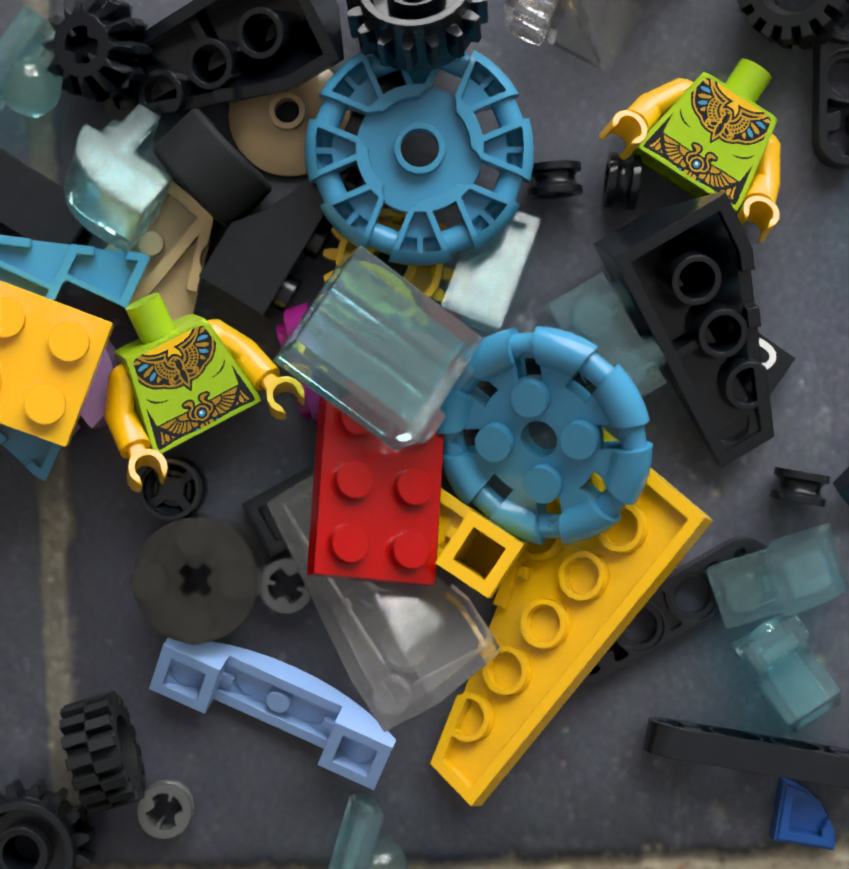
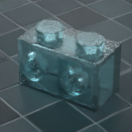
[541,272,667,397]

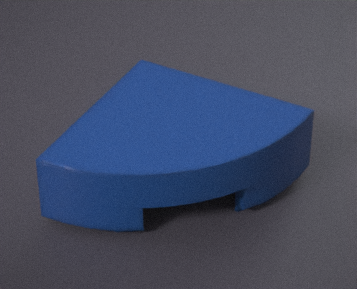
[770,777,835,851]

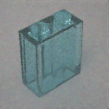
[273,245,483,451]

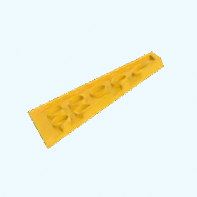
[430,427,713,806]

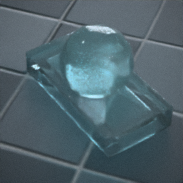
[0,5,62,117]
[439,211,541,334]
[328,793,408,869]

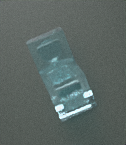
[64,104,173,254]
[706,523,849,629]
[731,610,842,737]

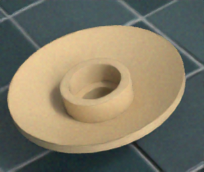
[229,69,350,177]

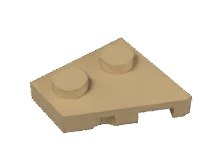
[105,175,215,321]

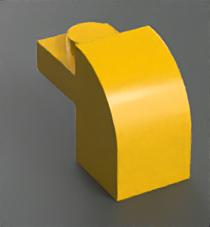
[435,488,526,599]

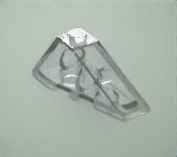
[267,474,501,732]

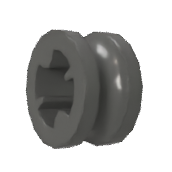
[259,557,315,614]
[137,778,196,839]

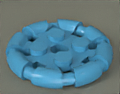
[304,50,535,266]
[434,326,653,545]

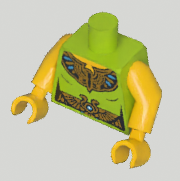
[599,58,781,243]
[104,293,305,492]

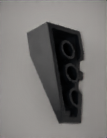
[102,0,344,123]
[593,191,774,467]

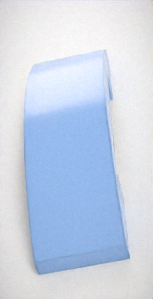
[149,637,396,790]

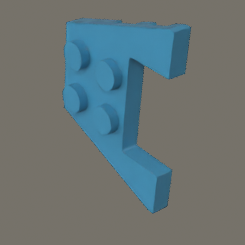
[0,235,151,481]

